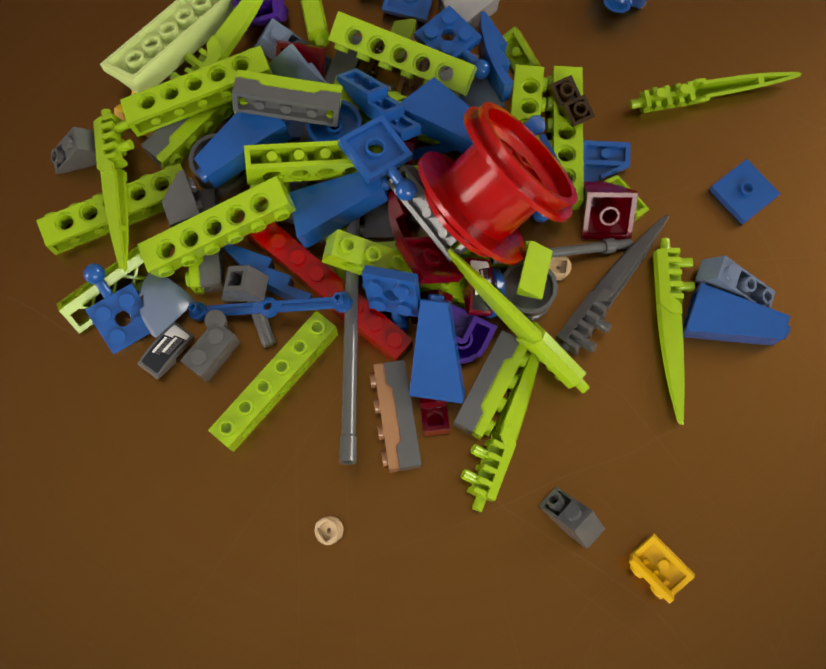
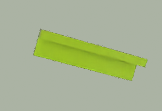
[57,246,146,334]

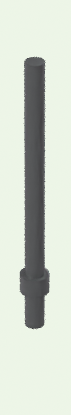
[490,238,633,265]

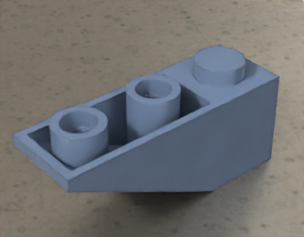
[254,18,333,76]
[695,255,776,308]

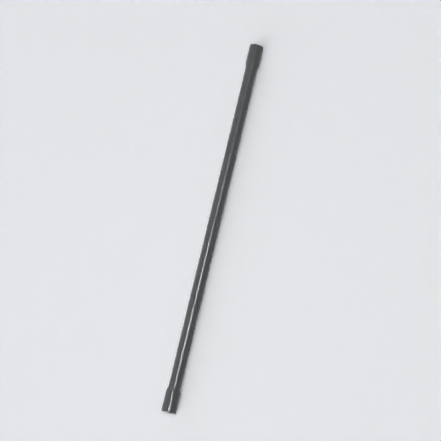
[339,217,360,465]

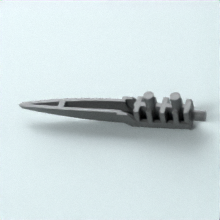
[555,215,670,356]

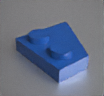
[583,140,631,182]

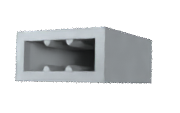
[438,0,499,40]

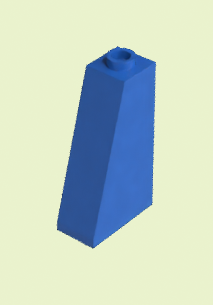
[400,77,473,153]
[194,112,291,189]
[289,172,390,248]
[682,283,791,345]
[409,294,465,404]

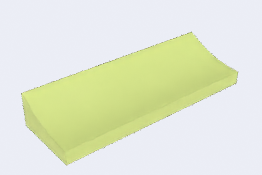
[100,0,234,93]

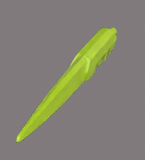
[170,0,264,80]
[300,0,330,47]
[629,72,802,114]
[93,109,134,273]
[653,238,695,425]
[447,249,590,393]
[461,351,539,512]

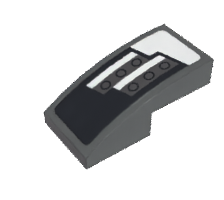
[138,322,194,380]

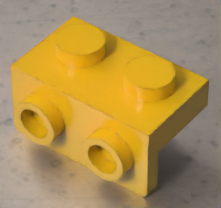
[629,533,695,604]

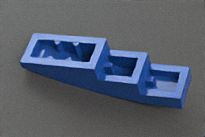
[478,11,513,102]
[337,68,421,142]
[223,244,313,300]

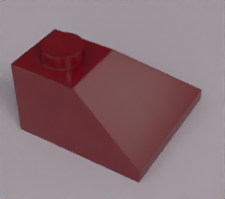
[580,182,638,239]

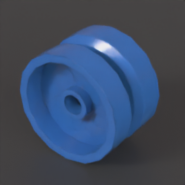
[306,99,362,142]

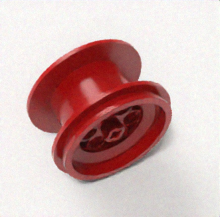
[418,102,578,265]

